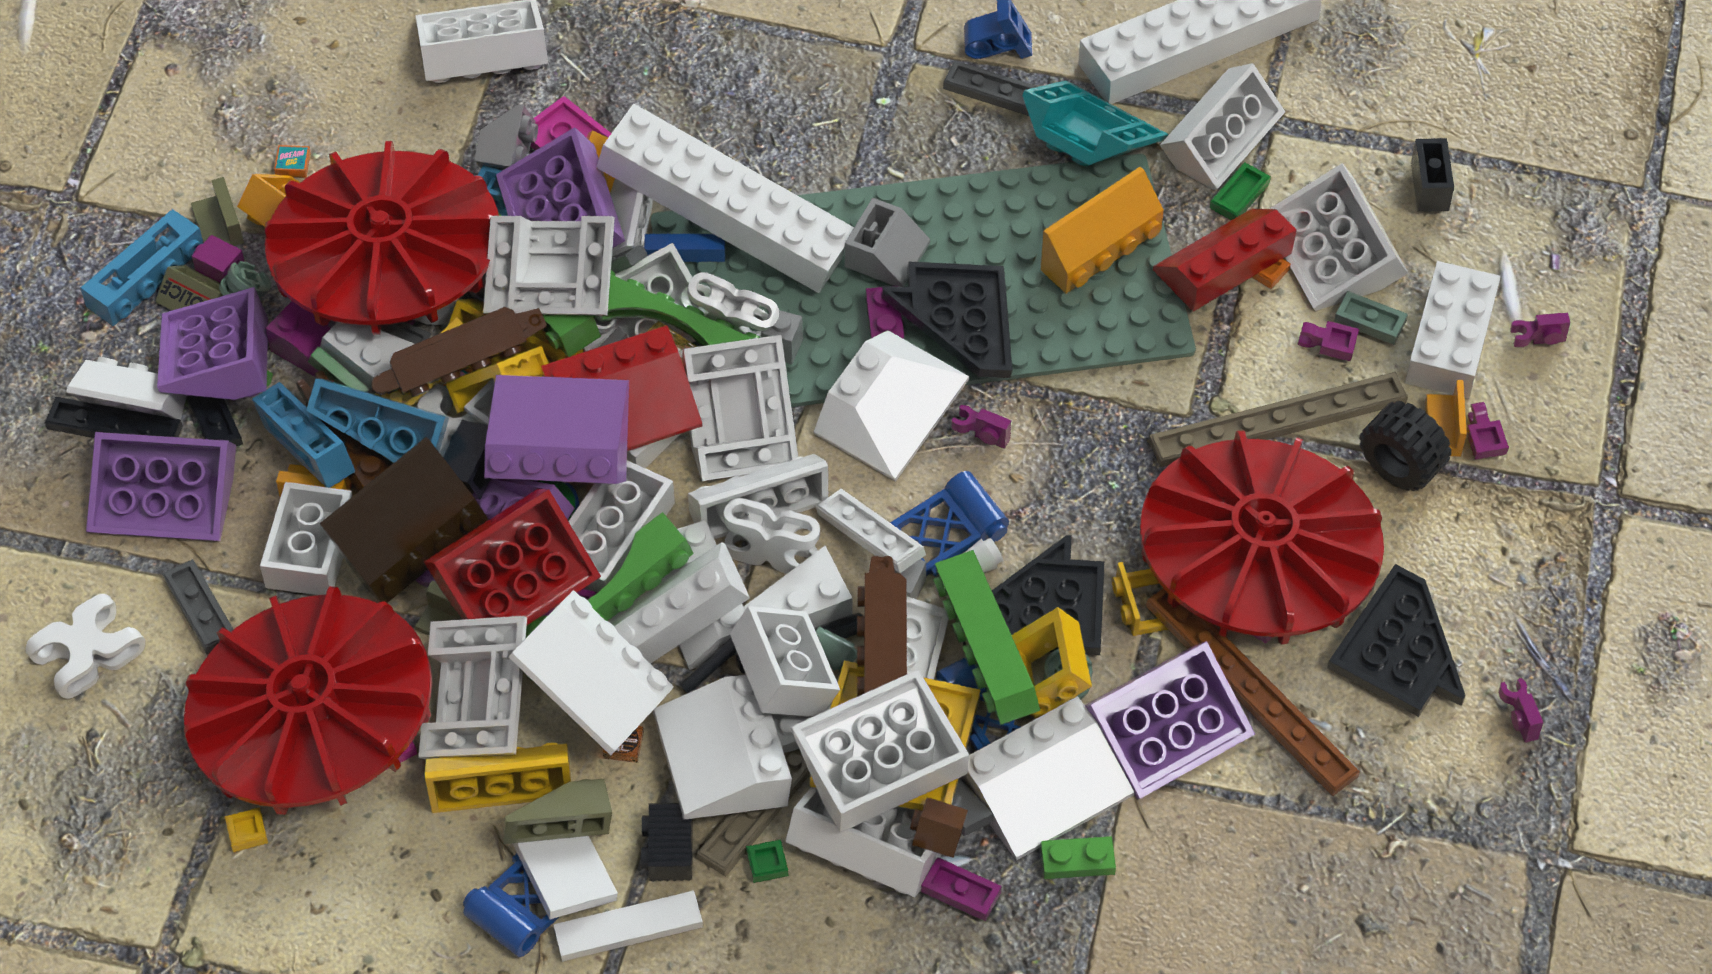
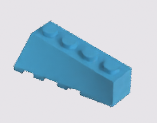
[306,378,450,463]

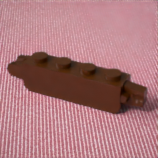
[371,307,547,398]
[296,370,389,493]
[857,556,907,697]

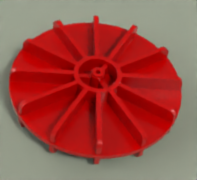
[265,141,499,335]
[1140,430,1384,645]
[184,586,432,815]

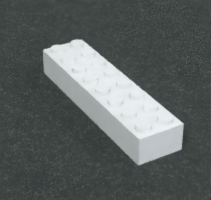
[1078,0,1322,104]
[596,104,854,293]

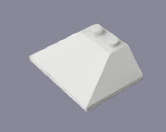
[483,216,615,316]
[814,330,969,482]
[682,335,798,481]
[418,616,527,759]

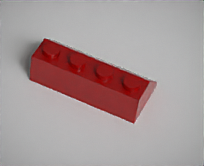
[1153,209,1297,312]

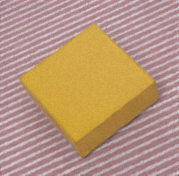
[225,807,268,852]

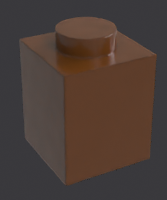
[910,797,968,858]

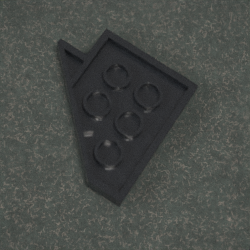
[881,261,1013,378]
[963,535,1105,655]
[1327,564,1466,717]

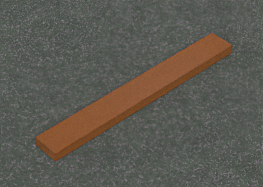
[1146,588,1360,796]

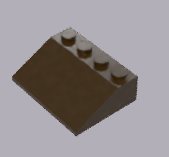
[320,437,489,603]

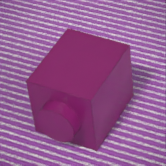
[192,235,245,283]

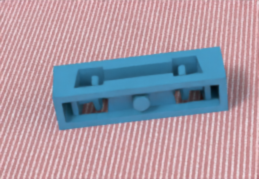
[80,209,203,326]
[252,382,355,488]

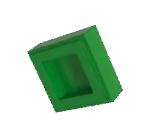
[746,839,789,883]

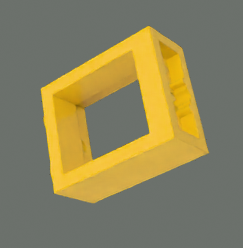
[1012,607,1092,719]

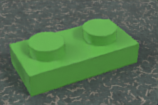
[1040,836,1116,879]

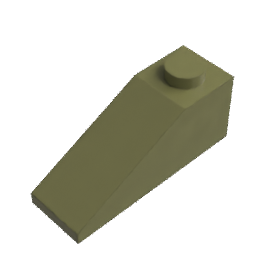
[502,779,612,844]

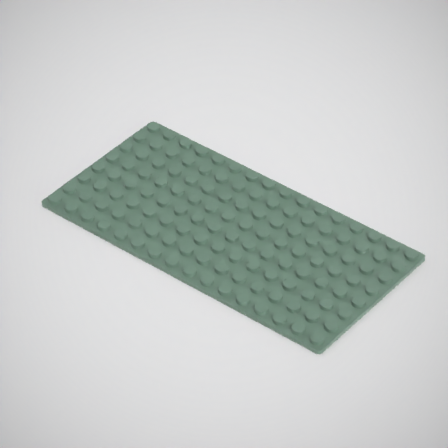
[650,154,1196,407]

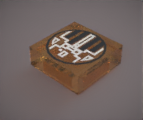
[603,726,644,763]

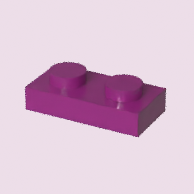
[866,286,904,339]
[921,857,1002,921]

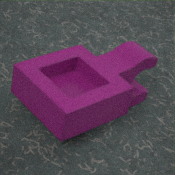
[1510,312,1571,348]
[1298,321,1359,362]
[1466,402,1509,460]
[951,405,1012,449]
[1498,678,1544,743]

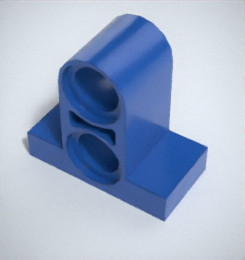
[964,0,1032,59]

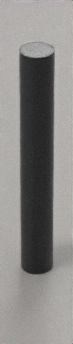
[680,638,737,693]

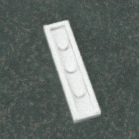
[815,489,926,573]
[553,891,703,962]

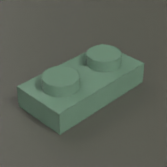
[1334,291,1408,345]

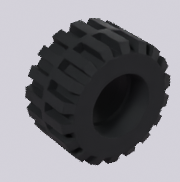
[1359,401,1451,491]

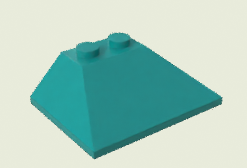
[1022,80,1169,166]

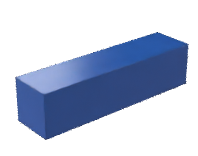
[644,234,725,262]

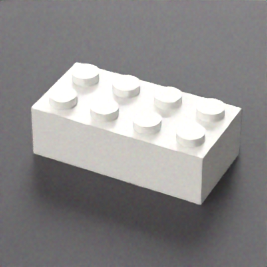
[1405,261,1501,399]
[568,460,675,593]

